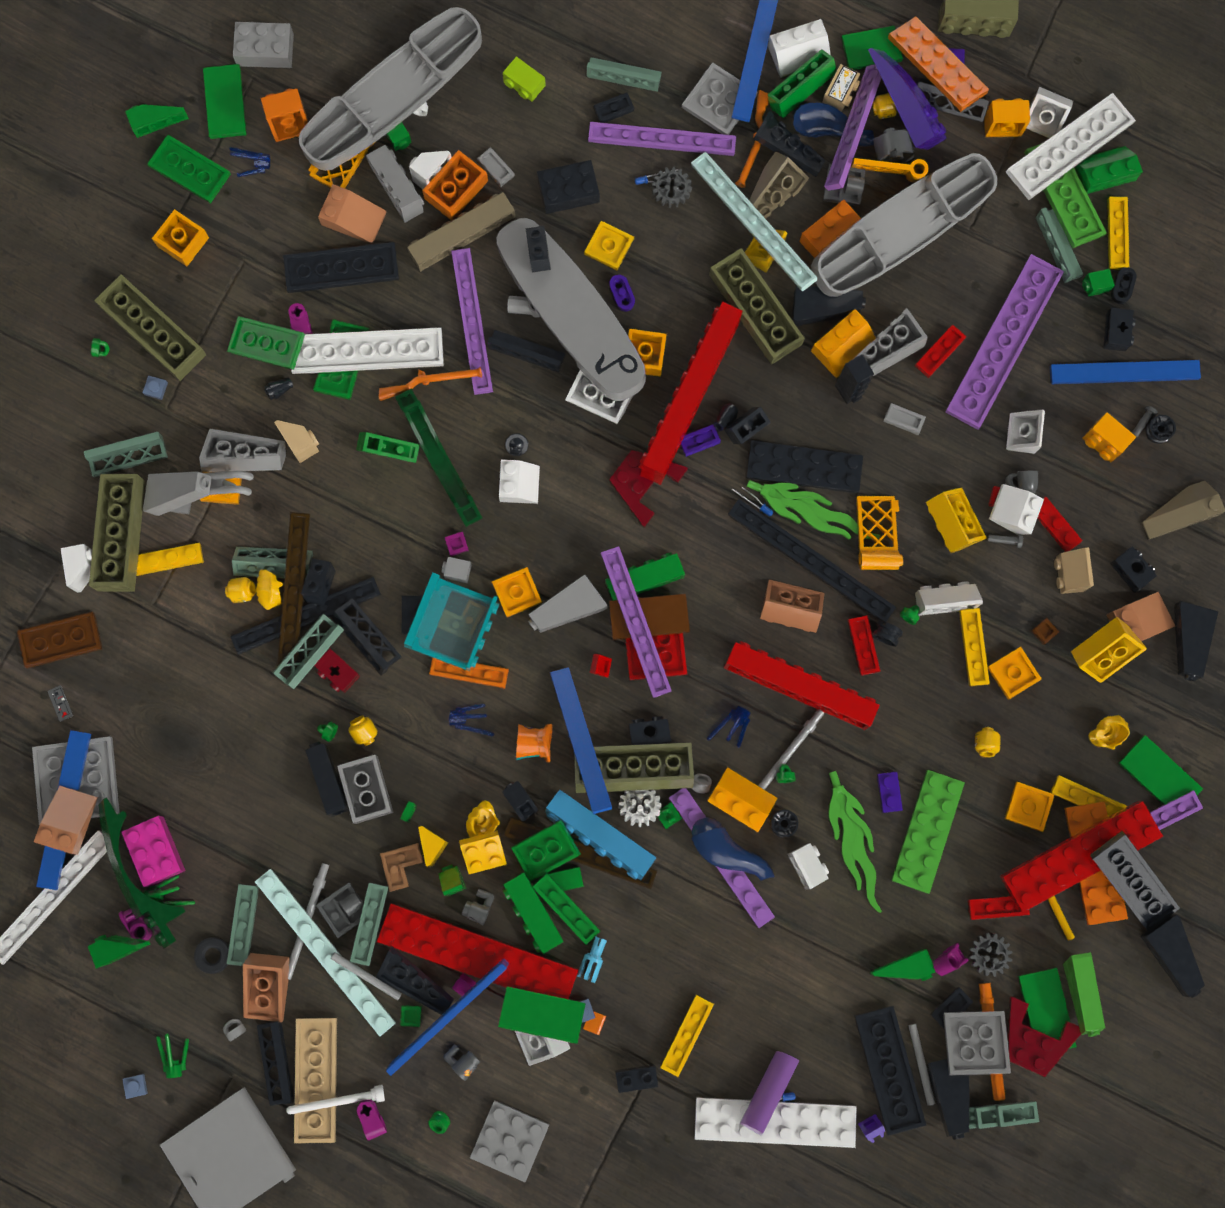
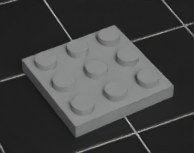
[682,63,758,135]
[943,1011,1011,1075]
[470,1100,549,1182]

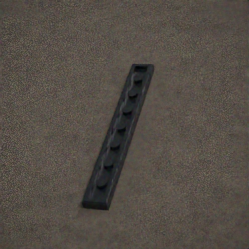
[230,577,381,655]

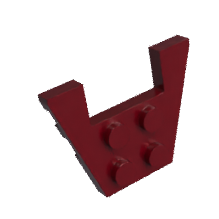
[609,450,688,528]
[1007,996,1081,1077]

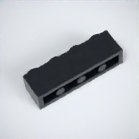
[835,354,874,404]

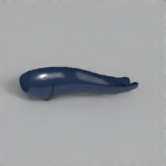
[793,103,874,147]
[691,817,775,881]

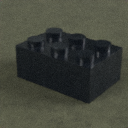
[537,160,600,214]

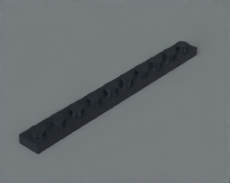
[728,499,896,624]

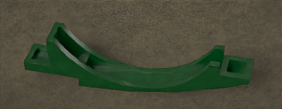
[395,388,483,527]
[98,797,186,949]

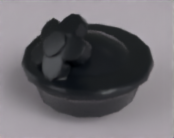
[505,433,528,456]

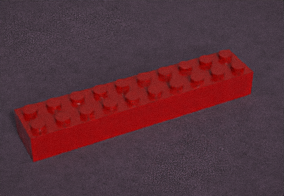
[639,301,743,485]
[377,904,579,999]

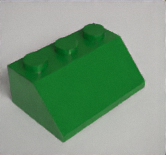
[1075,146,1143,194]

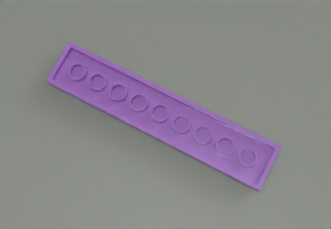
[945,254,1064,430]

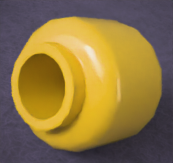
[872,93,897,119]
[225,577,256,603]
[348,716,378,746]
[975,727,1000,757]

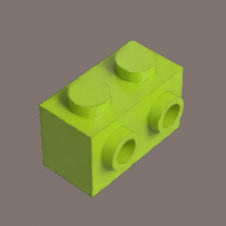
[503,56,546,102]

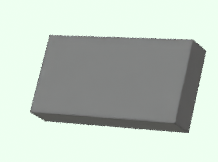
[477,147,515,187]
[884,403,926,435]

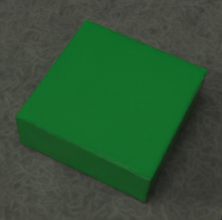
[400,801,417,822]
[400,1005,422,1027]

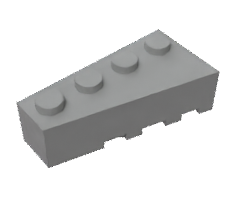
[366,145,424,223]
[855,308,927,376]
[199,429,286,472]

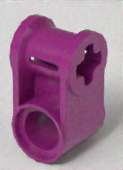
[289,303,313,335]
[119,908,153,940]
[933,943,969,976]
[357,1099,387,1141]

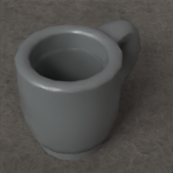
[1005,470,1038,494]

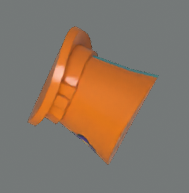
[516,724,553,762]

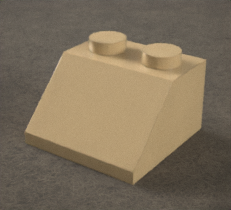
[274,420,319,463]
[1054,548,1094,594]

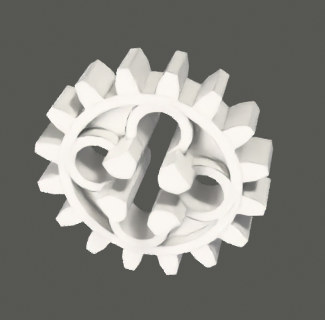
[619,790,661,827]

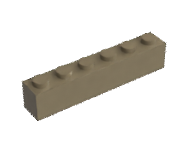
[407,192,515,272]

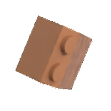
[318,184,387,245]
[1107,592,1175,641]
[34,786,98,854]
[243,953,289,1022]

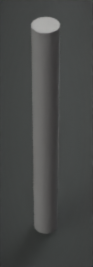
[330,952,402,1000]
[908,1024,935,1105]

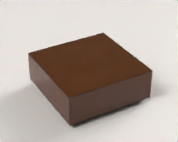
[1031,618,1059,645]

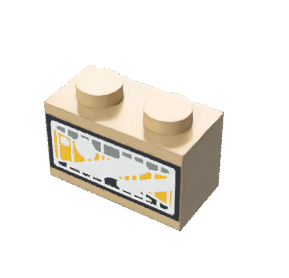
[822,64,861,112]

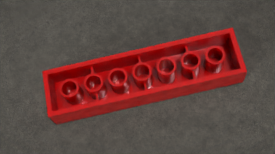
[724,641,880,730]
[1000,801,1163,912]

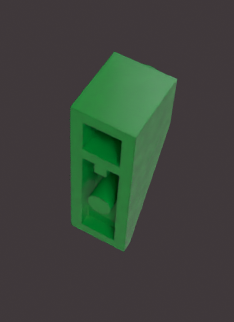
[125,104,189,138]
[356,432,420,463]
[439,864,467,896]
[88,935,150,968]
[870,949,936,981]

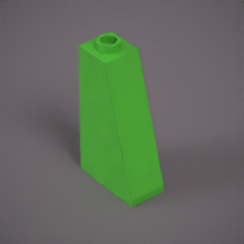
[1063,952,1105,1037]

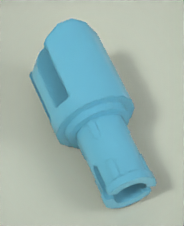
[577,936,607,983]

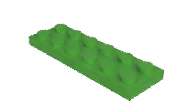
[1024,143,1107,248]
[891,770,965,894]

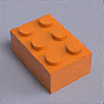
[261,89,308,142]
[422,150,488,221]
[800,200,861,258]

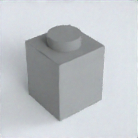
[441,557,472,583]

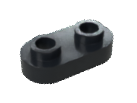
[1111,267,1137,304]

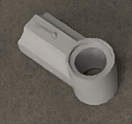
[508,296,540,317]

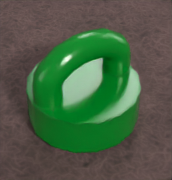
[91,338,110,357]
[900,605,920,625]
[317,722,338,742]
[776,764,796,783]
[428,1111,450,1134]

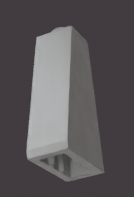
[143,472,212,516]
[528,575,607,633]

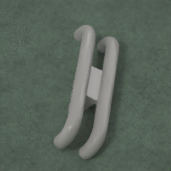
[203,470,254,496]

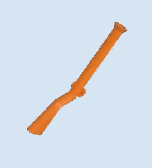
[735,90,769,188]
[379,367,482,401]

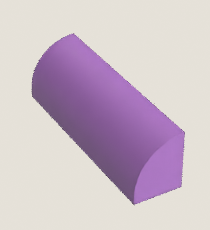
[740,1051,799,1135]

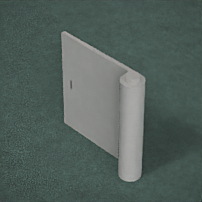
[160,1087,296,1208]

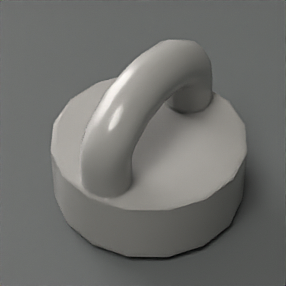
[692,774,712,794]
[223,1019,246,1042]

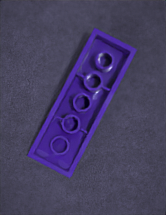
[868,48,947,150]

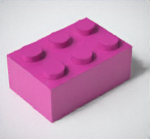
[122,816,186,887]

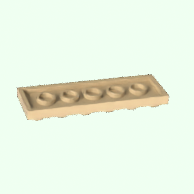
[294,1018,337,1143]

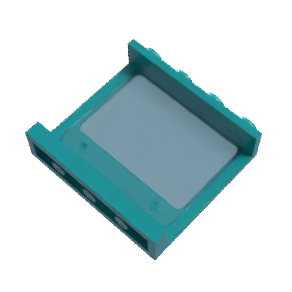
[404,572,499,671]

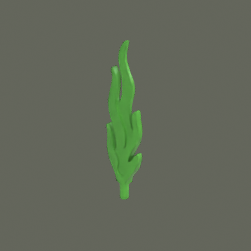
[747,480,880,540]
[828,771,882,913]

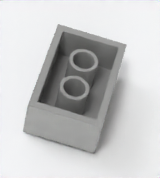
[233,22,294,68]
[337,755,394,824]

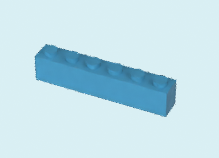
[545,790,656,880]

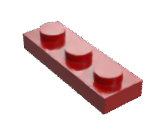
[915,325,967,378]
[1037,497,1083,552]
[848,616,880,676]
[968,896,1030,920]

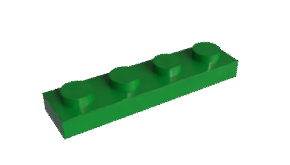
[532,873,600,945]

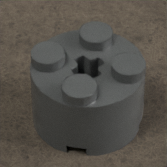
[873,128,914,164]

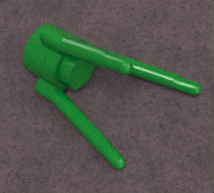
[143,875,195,906]
[156,1033,189,1078]

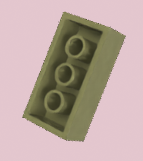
[938,0,1019,38]

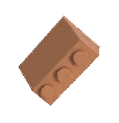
[760,580,824,633]

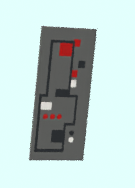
[47,685,73,722]

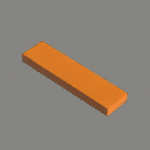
[429,657,509,689]

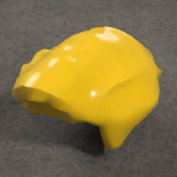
[256,569,283,610]
[1088,715,1130,749]
[466,800,500,837]

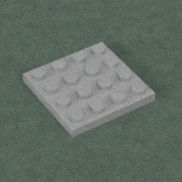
[32,736,120,825]

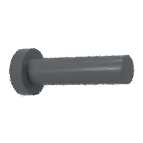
[1132,406,1158,438]
[988,534,1023,548]

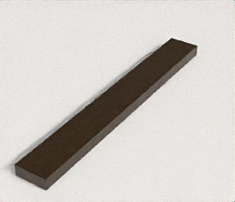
[277,512,310,668]
[504,817,657,889]

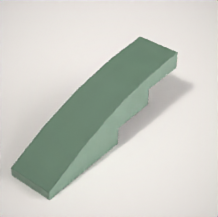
[969,1101,1039,1129]

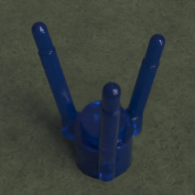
[229,147,270,177]
[449,704,495,736]
[707,706,751,747]

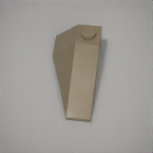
[749,152,809,219]
[1142,481,1225,540]

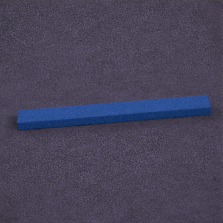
[731,0,778,122]
[1050,360,1201,384]
[550,667,612,814]
[36,730,91,890]
[386,958,509,1076]

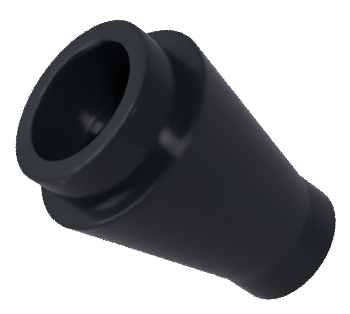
[264,377,293,400]
[713,404,738,431]

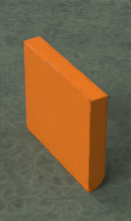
[583,1012,606,1035]

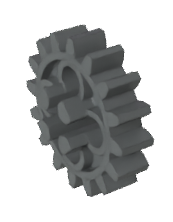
[652,167,692,208]
[968,933,1013,977]

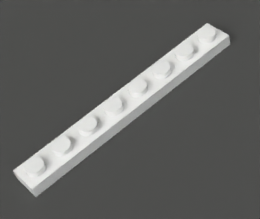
[0,830,107,964]

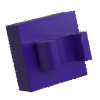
[858,1114,885,1143]

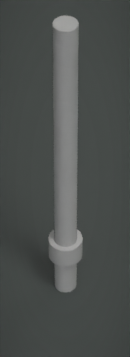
[758,709,824,790]
[288,863,329,980]

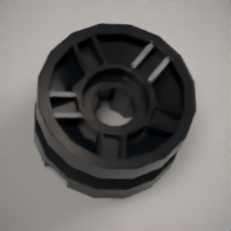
[1145,415,1176,444]
[872,621,903,647]
[770,810,799,838]

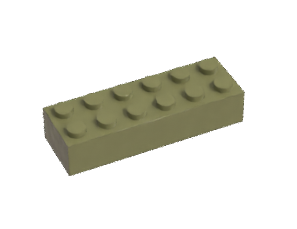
[709,248,805,365]
[94,274,206,381]
[89,474,145,592]
[574,743,694,793]

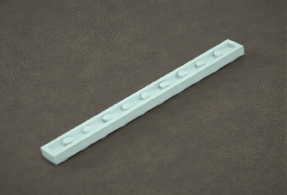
[691,152,817,291]
[255,869,396,1036]

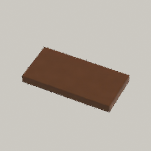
[609,594,690,640]
[17,611,102,668]

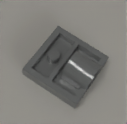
[823,164,865,207]
[316,882,364,938]

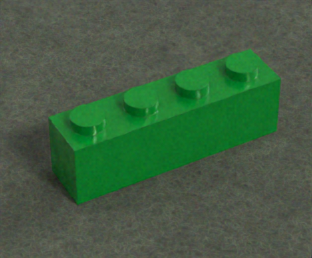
[767,49,837,118]
[605,553,685,601]
[502,873,564,954]

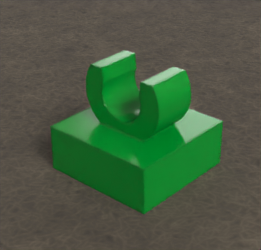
[657,802,682,829]

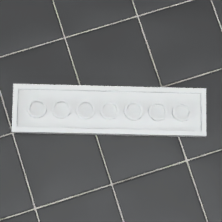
[1006,93,1136,200]
[292,328,444,374]
[694,1097,856,1148]

